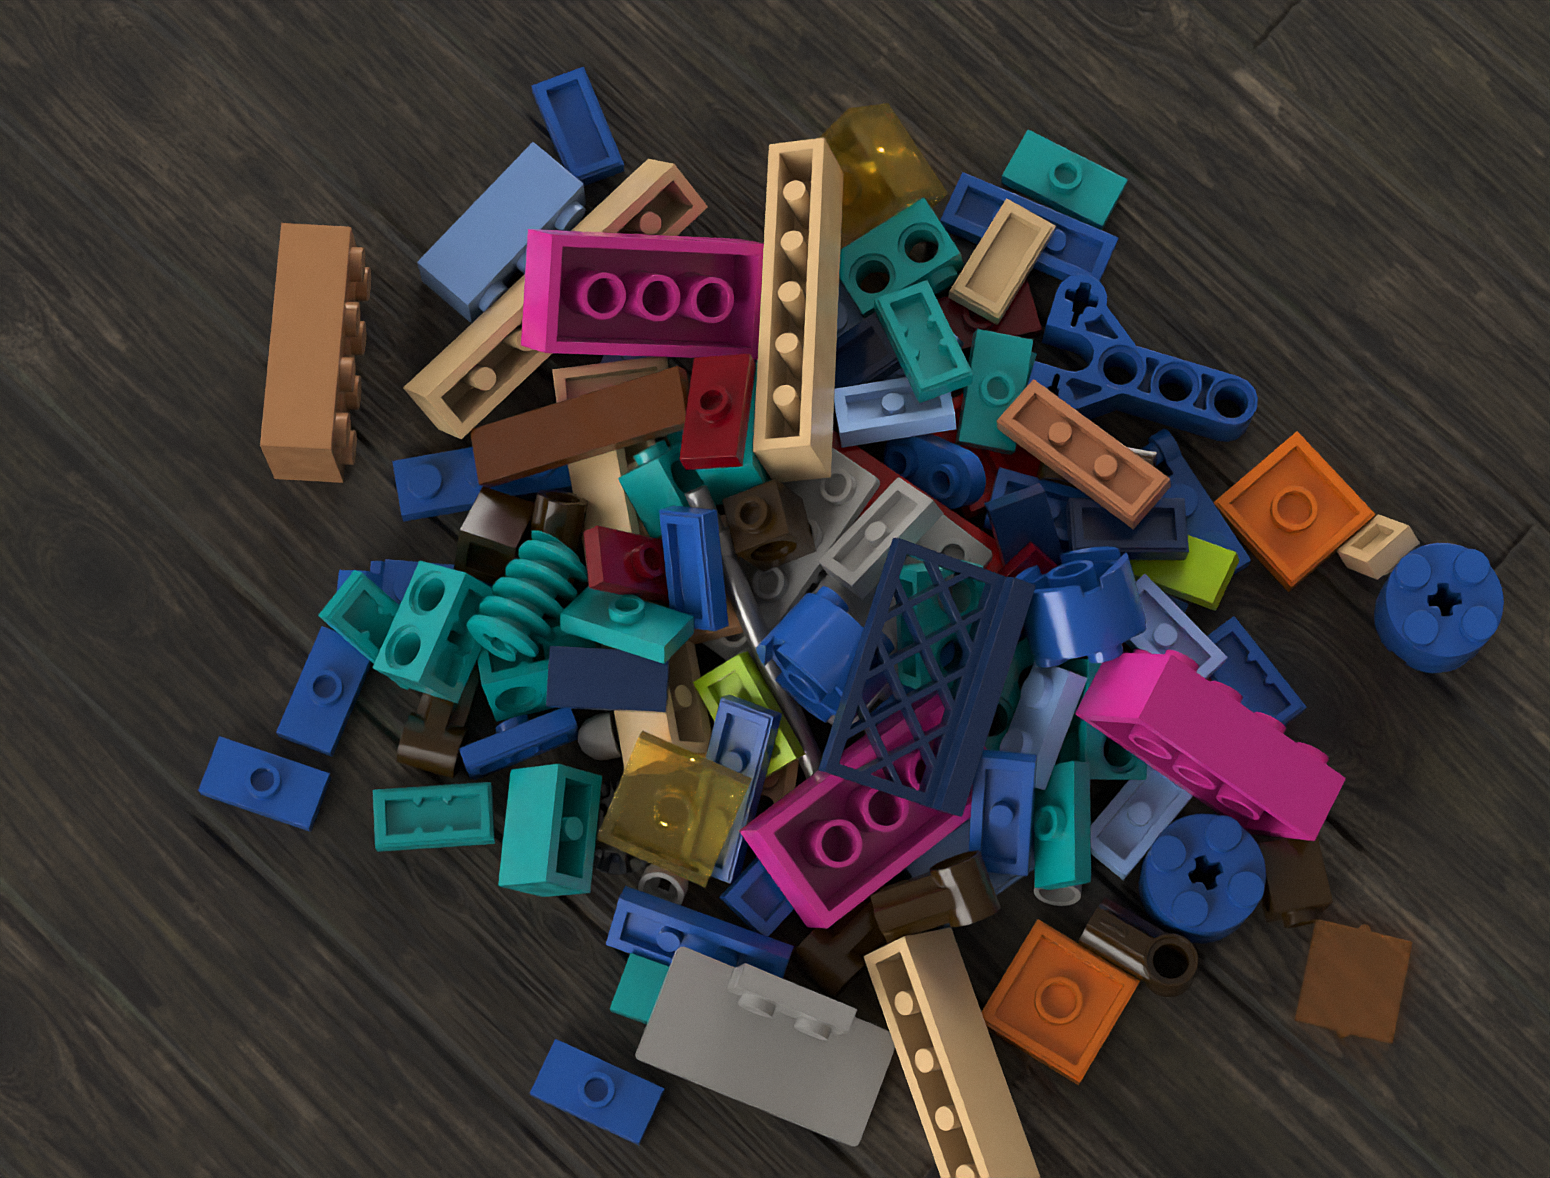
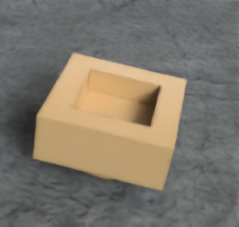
[1336,514,1420,580]

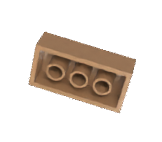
[260,223,371,483]

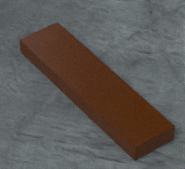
[470,366,690,488]

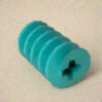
[466,530,588,662]

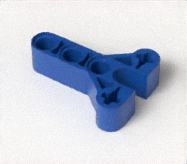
[1027,274,1258,442]

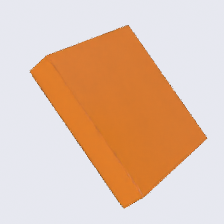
[1213,431,1376,592]
[982,919,1140,1085]

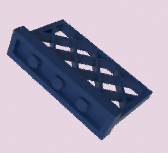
[818,538,1036,817]

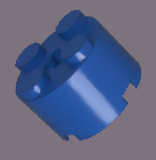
[1374,543,1504,673]
[1015,546,1147,668]
[756,586,895,723]
[1138,814,1266,944]

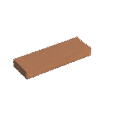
[996,379,1171,529]

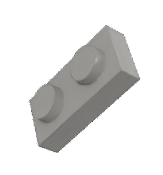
[818,477,943,599]

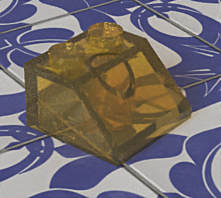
[819,103,948,250]

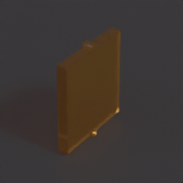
[1294,919,1412,1044]

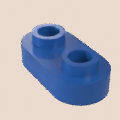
[883,433,986,509]

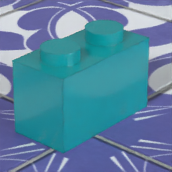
[498,764,602,897]

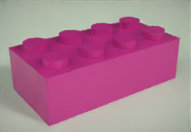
[521,229,764,360]
[1075,649,1346,841]
[739,690,987,929]

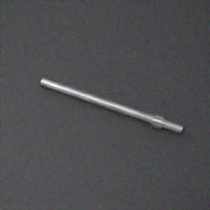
[685,485,822,779]

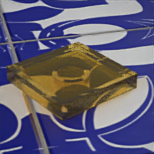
[596,730,752,887]

